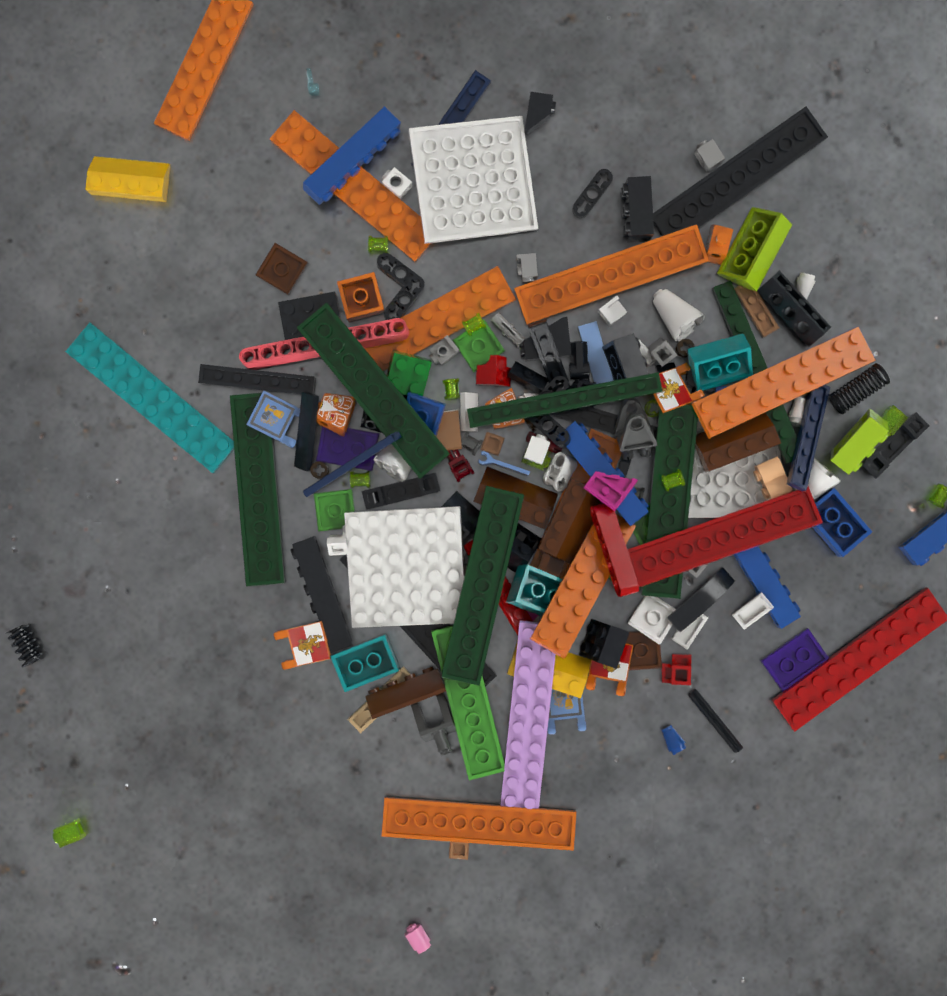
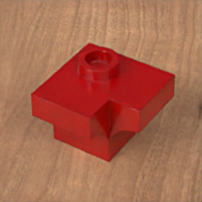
[476,355,511,387]
[662,654,692,685]

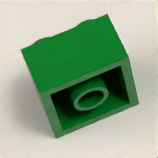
[386,350,432,396]

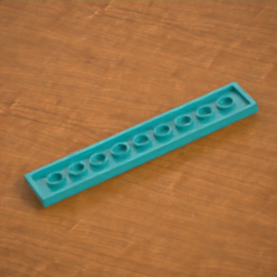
[65,322,234,473]

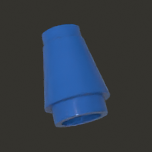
[661,725,686,755]

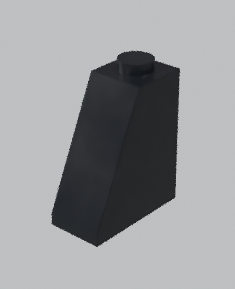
[520,317,571,362]

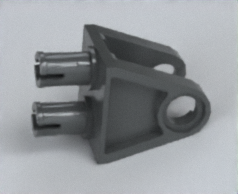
[614,398,657,460]
[411,692,456,756]

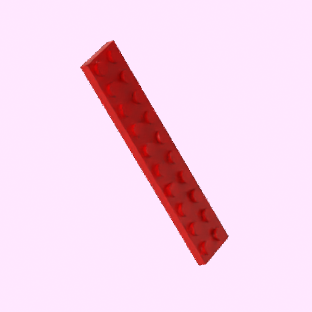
[627,486,823,588]
[772,587,947,732]

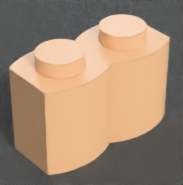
[753,456,793,500]

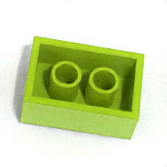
[831,408,889,475]

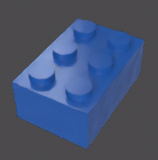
[812,488,872,557]

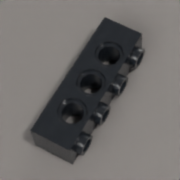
[758,270,831,347]

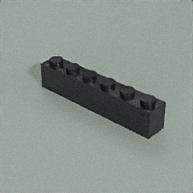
[291,536,354,653]

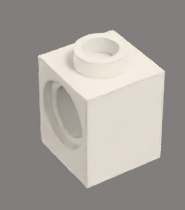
[382,167,413,200]
[524,434,550,465]

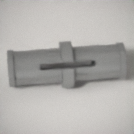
[491,312,526,348]

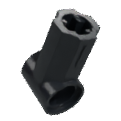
[569,341,590,380]

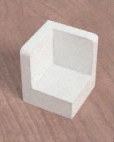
[598,296,627,327]
[327,525,347,556]

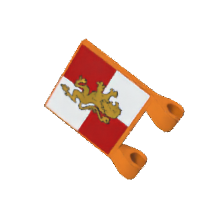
[653,363,705,413]
[274,621,331,670]
[586,644,633,696]

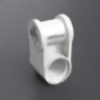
[543,452,577,492]

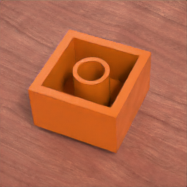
[337,272,385,322]

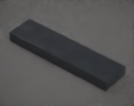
[528,319,571,392]
[294,392,319,471]

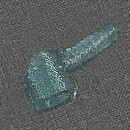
[306,68,319,95]

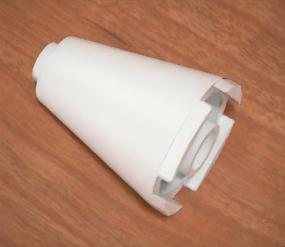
[653,289,705,342]
[374,444,411,482]
[792,457,841,501]

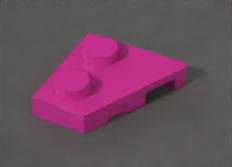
[584,471,638,511]

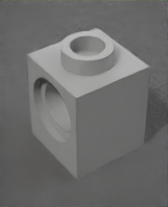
[694,139,725,173]

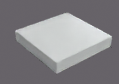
[628,596,676,644]

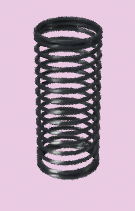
[829,363,890,415]

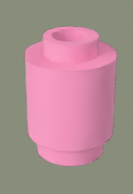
[404,923,431,954]

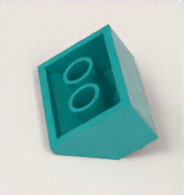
[687,333,753,391]

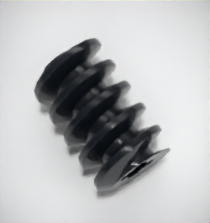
[5,624,43,668]

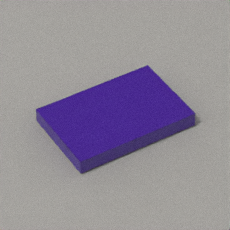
[316,426,379,471]
[760,628,829,692]

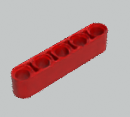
[590,503,639,597]

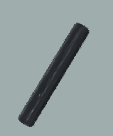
[688,689,743,753]

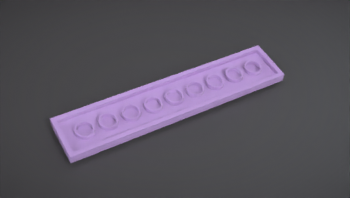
[500,620,556,809]

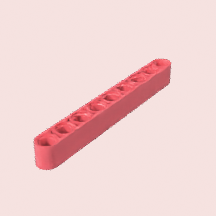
[239,318,409,370]

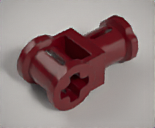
[447,449,475,483]

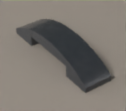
[863,412,930,479]
[362,473,440,510]
[667,567,735,632]

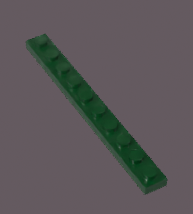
[712,280,797,464]
[467,372,662,428]

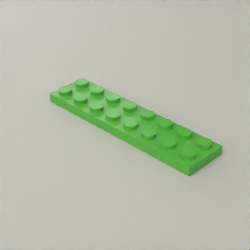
[431,625,505,780]

